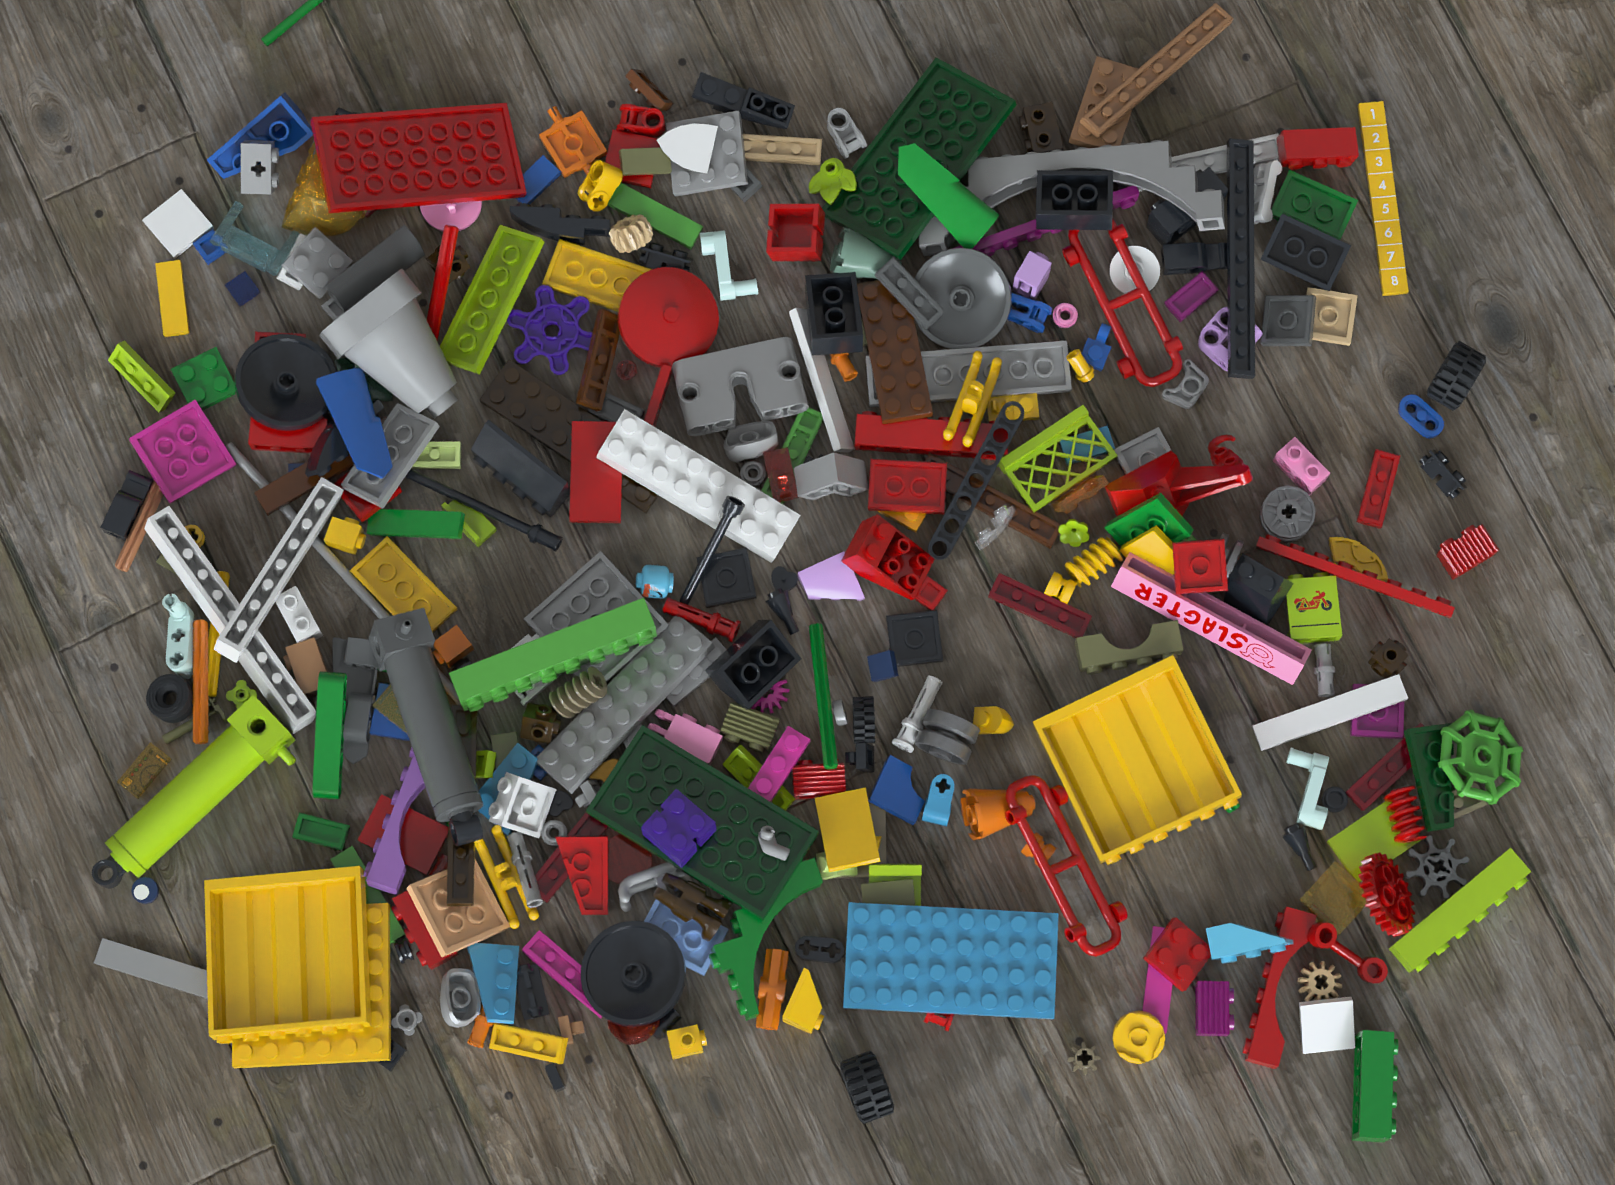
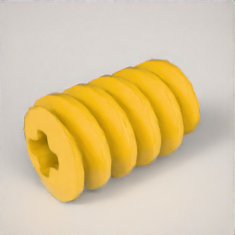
[1065,537,1123,588]

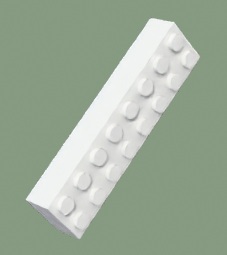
[596,409,801,563]

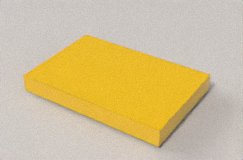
[815,787,881,872]

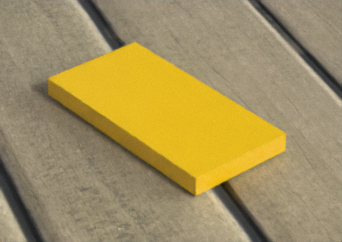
[542,239,652,312]
[350,536,458,633]

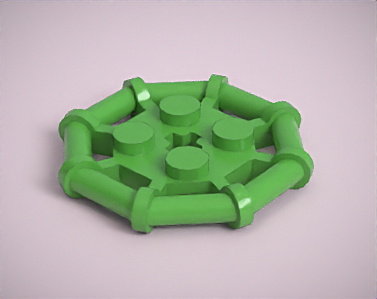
[1438,710,1524,805]

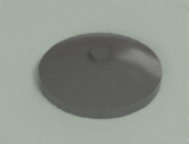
[914,248,1012,349]

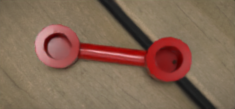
[1308,922,1388,984]

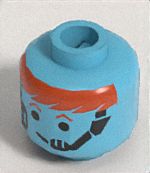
[635,565,674,599]

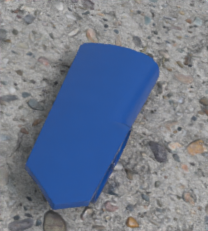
[316,368,393,479]

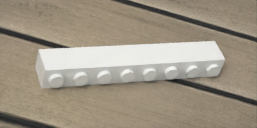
[214,477,343,663]

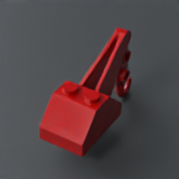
[1105,434,1253,516]

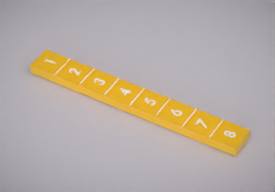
[1358,101,1409,296]

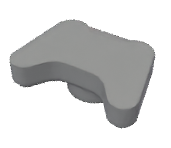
[1162,359,1209,409]

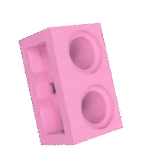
[1273,437,1330,496]

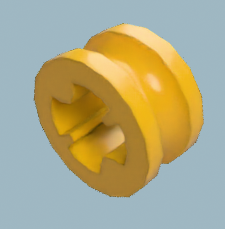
[185,525,205,548]

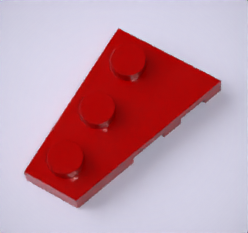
[555,835,608,915]

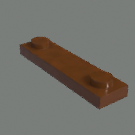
[576,308,620,412]

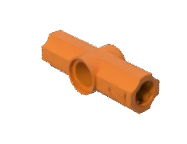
[756,949,789,1030]

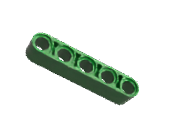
[312,671,347,799]

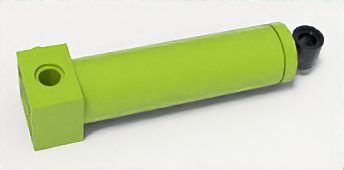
[92,695,296,889]

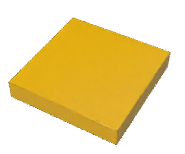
[1119,525,1174,575]

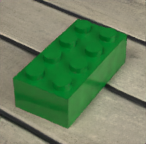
[1352,1030,1399,1142]

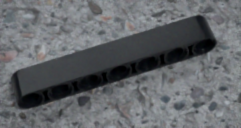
[928,401,1025,560]

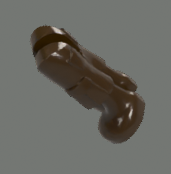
[653,873,732,942]

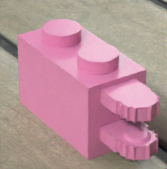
[648,709,723,766]

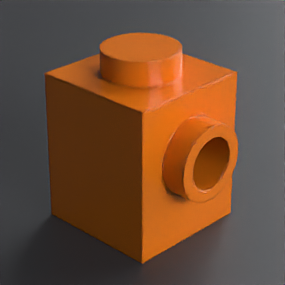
[432,625,474,668]

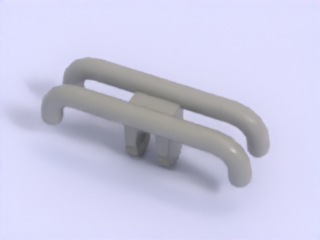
[618,862,688,912]

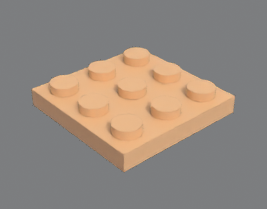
[406,859,510,957]

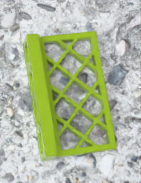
[999,405,1118,512]

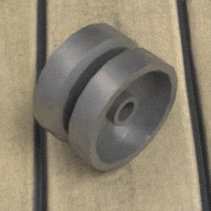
[915,709,980,765]

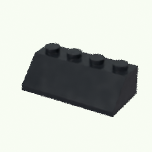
[471,420,570,517]

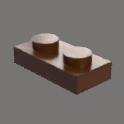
[625,69,674,111]

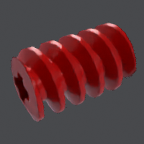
[1384,786,1427,843]

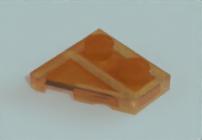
[1051,475,1109,514]

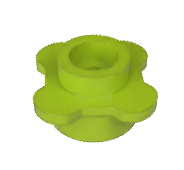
[226,680,257,709]

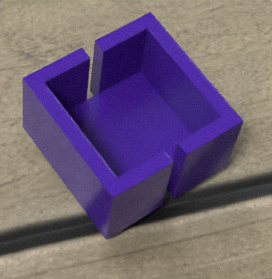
[641,789,716,868]

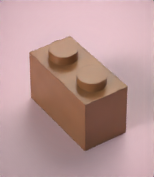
[283,637,328,699]

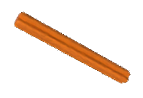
[193,619,208,745]

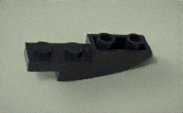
[691,72,795,129]
[510,203,611,245]
[305,399,384,477]

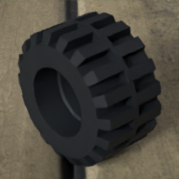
[1427,341,1486,411]
[840,1050,894,1124]

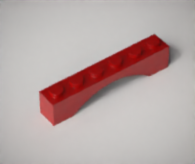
[1242,906,1317,1069]

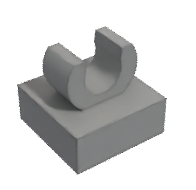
[575,780,601,808]

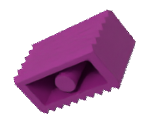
[1195,981,1234,1036]

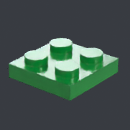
[171,347,236,411]

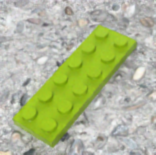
[440,225,545,375]

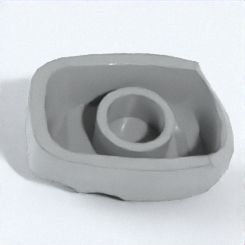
[723,421,778,463]
[440,968,481,1028]

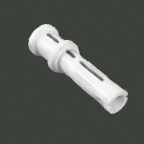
[892,675,943,753]

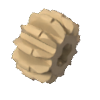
[609,215,653,253]
[1297,961,1342,1001]

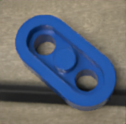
[1398,395,1444,439]

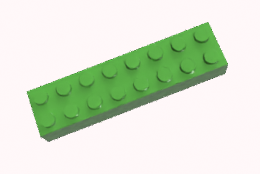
[449,598,657,712]

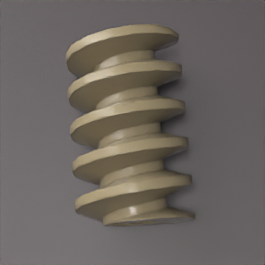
[549,667,608,718]

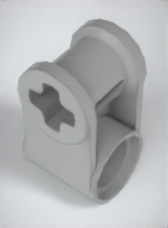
[827,108,867,159]

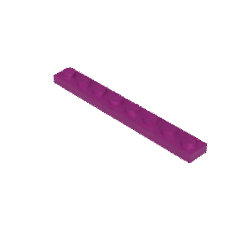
[953,186,1139,256]

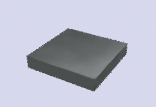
[1260,295,1316,346]

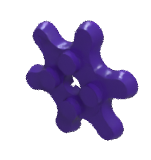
[507,285,592,375]

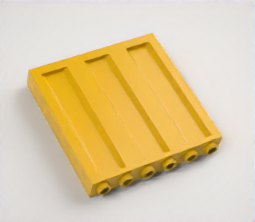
[1033,655,1242,865]
[204,866,371,1044]

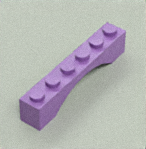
[364,747,426,896]

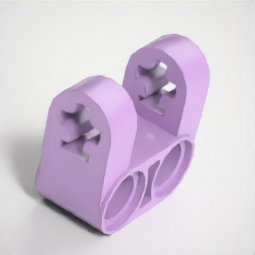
[1198,307,1263,372]

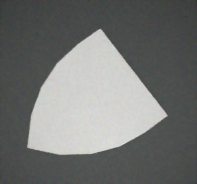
[657,123,718,173]

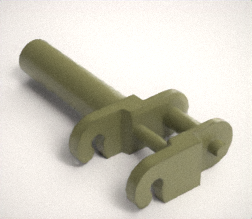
[162,696,228,744]

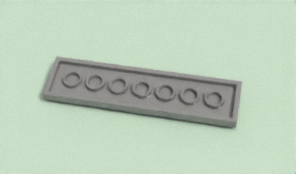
[865,341,1072,407]
[537,616,715,794]

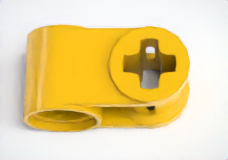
[578,160,623,212]

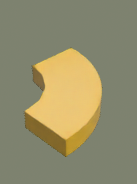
[1328,537,1388,582]

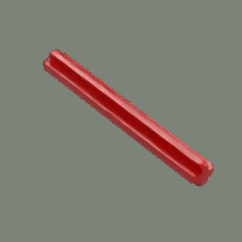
[426,225,459,341]

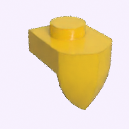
[973,706,1014,734]

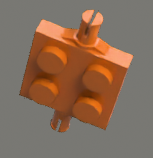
[539,106,607,178]

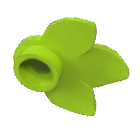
[809,158,857,204]

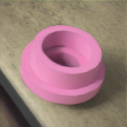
[1052,303,1078,328]

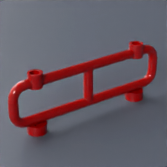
[1062,218,1183,387]
[1005,775,1128,956]

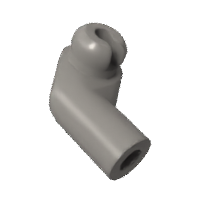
[758,826,790,861]

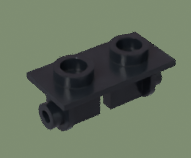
[639,242,693,272]
[1419,450,1467,500]
[516,964,550,1021]

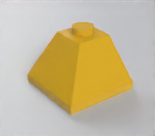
[782,968,824,1034]

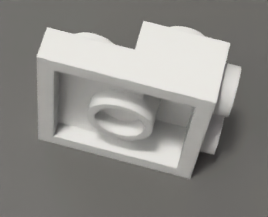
[489,772,556,838]

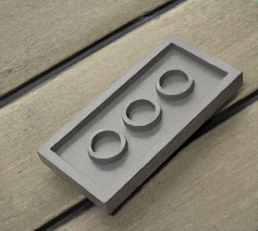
[341,403,440,509]

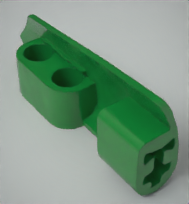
[898,143,999,249]

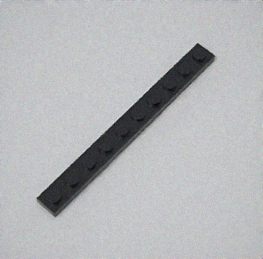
[1227,138,1255,379]

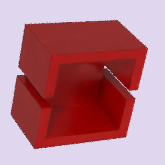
[766,204,825,261]

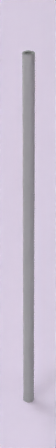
[225,442,461,705]

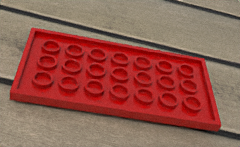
[310,103,527,213]

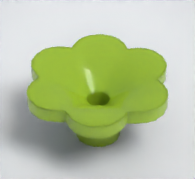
[1058,519,1090,547]

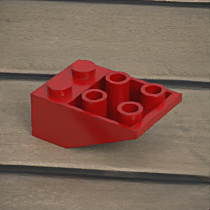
[841,514,935,600]

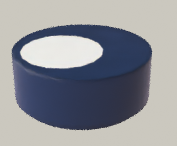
[131,877,159,904]

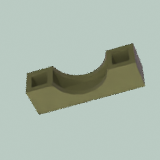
[1075,620,1183,675]

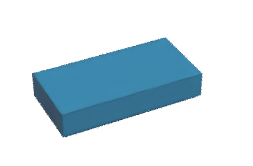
[1059,426,1115,466]

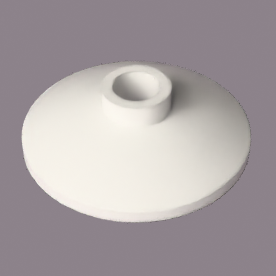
[1109,246,1160,294]

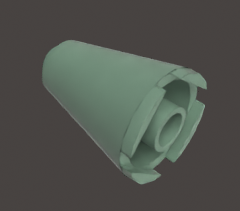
[830,227,902,279]

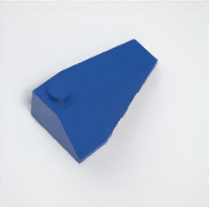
[207,93,313,179]

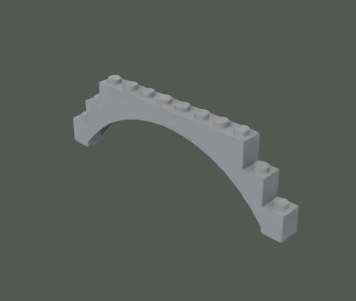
[919,140,1225,256]

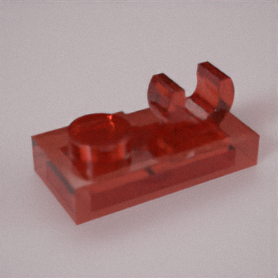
[763,447,799,502]

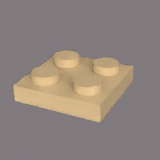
[1306,287,1358,346]

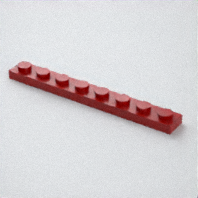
[1256,534,1455,618]

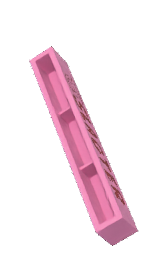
[1111,552,1312,685]

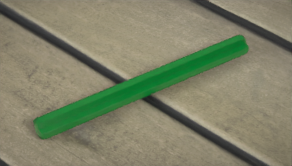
[809,623,838,770]

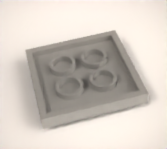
[666,111,748,197]

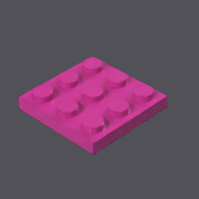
[129,400,236,504]

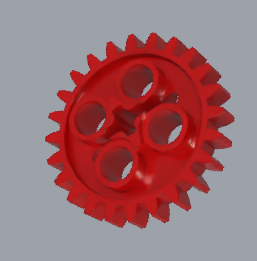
[1358,852,1415,937]

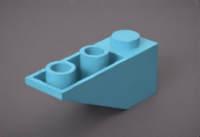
[1206,923,1294,964]

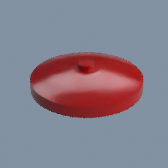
[618,267,719,368]

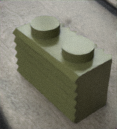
[721,702,780,753]

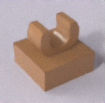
[558,1015,585,1045]

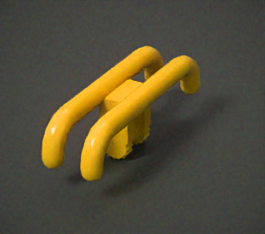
[943,351,1002,447]
[475,825,539,929]

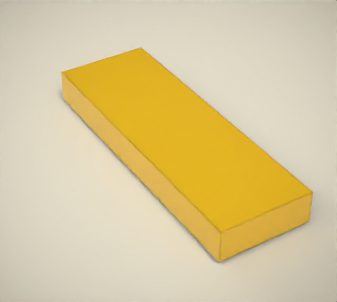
[155,260,190,337]
[489,1023,568,1064]

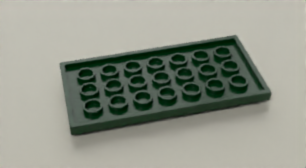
[822,57,1017,260]
[586,725,819,920]

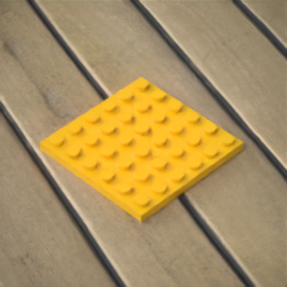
[232,903,391,1068]

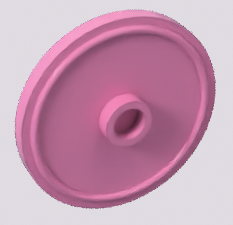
[420,201,482,231]

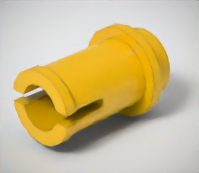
[1066,349,1095,383]

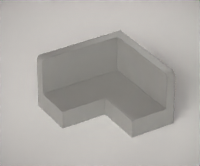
[794,452,869,500]

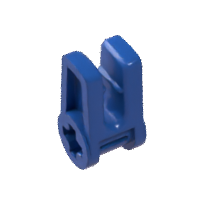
[1007,293,1053,333]

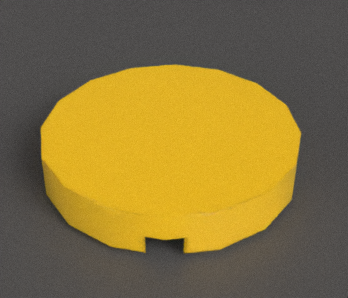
[1112,1010,1165,1064]

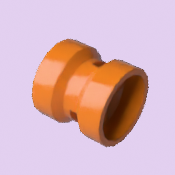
[1021,832,1057,867]

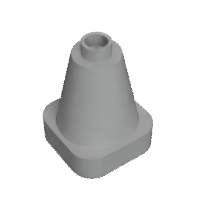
[319,269,458,419]

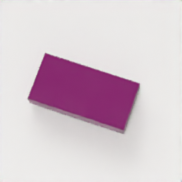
[1164,271,1219,322]

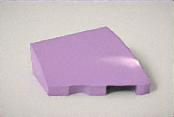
[798,551,865,601]

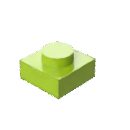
[476,750,496,778]

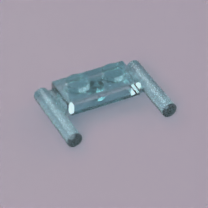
[210,201,299,276]

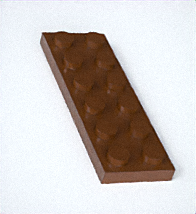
[857,280,933,424]

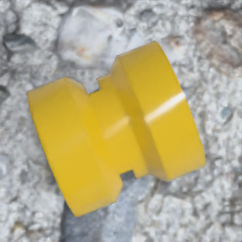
[1044,571,1078,604]

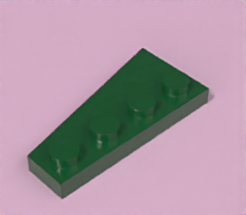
[1404,723,1454,832]

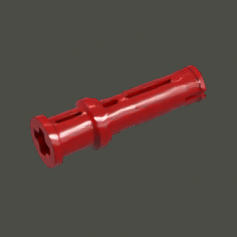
[663,597,741,643]

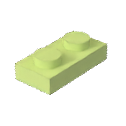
[411,441,461,469]

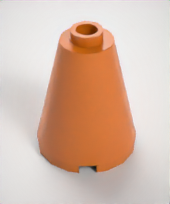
[960,788,1036,840]

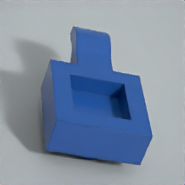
[1082,323,1111,372]

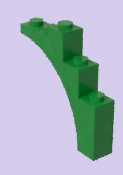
[709,858,823,1021]

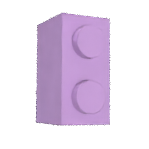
[1012,251,1052,300]

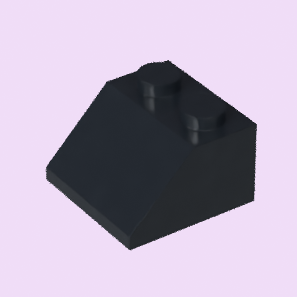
[1224,554,1294,626]

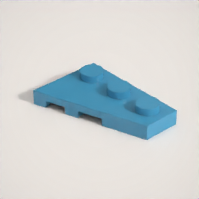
[478,743,538,835]
[467,943,519,1024]

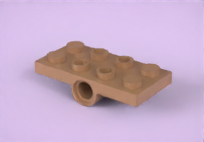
[1069,56,1138,148]

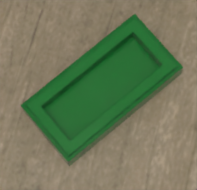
[292,812,350,851]

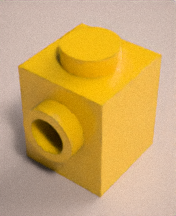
[324,517,366,555]
[667,1024,707,1059]

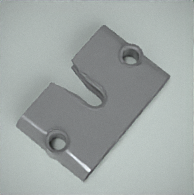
[672,337,809,436]

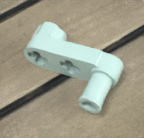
[700,230,758,301]
[162,594,195,680]
[1286,747,1329,830]

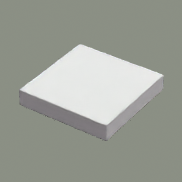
[142,189,214,259]
[1299,997,1355,1054]

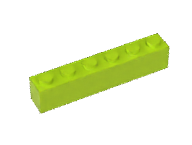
[1389,848,1531,973]

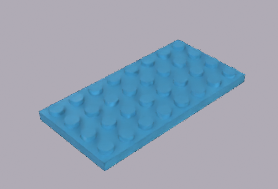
[843,902,1059,1019]

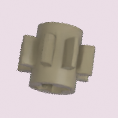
[1067,1042,1101,1076]

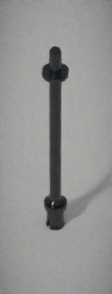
[405,469,563,552]

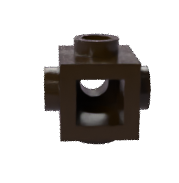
[426,245,471,284]
[1368,638,1409,678]
[520,702,561,744]

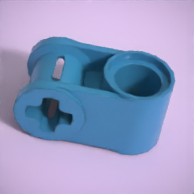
[921,774,954,826]

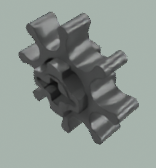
[1404,835,1469,900]

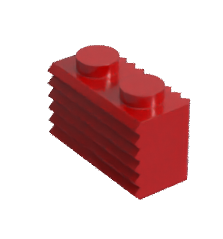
[1436,524,1499,580]
[792,759,846,800]

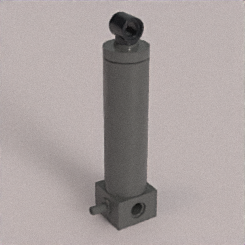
[368,608,484,846]

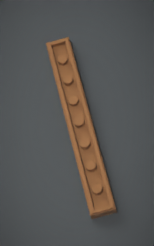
[1080,3,1234,139]

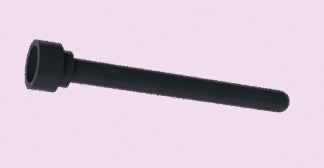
[680,496,745,605]

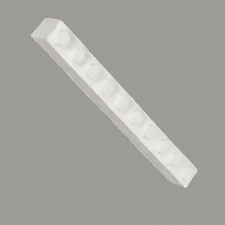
[144,506,316,735]

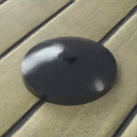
[235,334,337,431]
[581,921,686,1027]

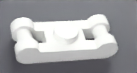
[1254,160,1282,224]

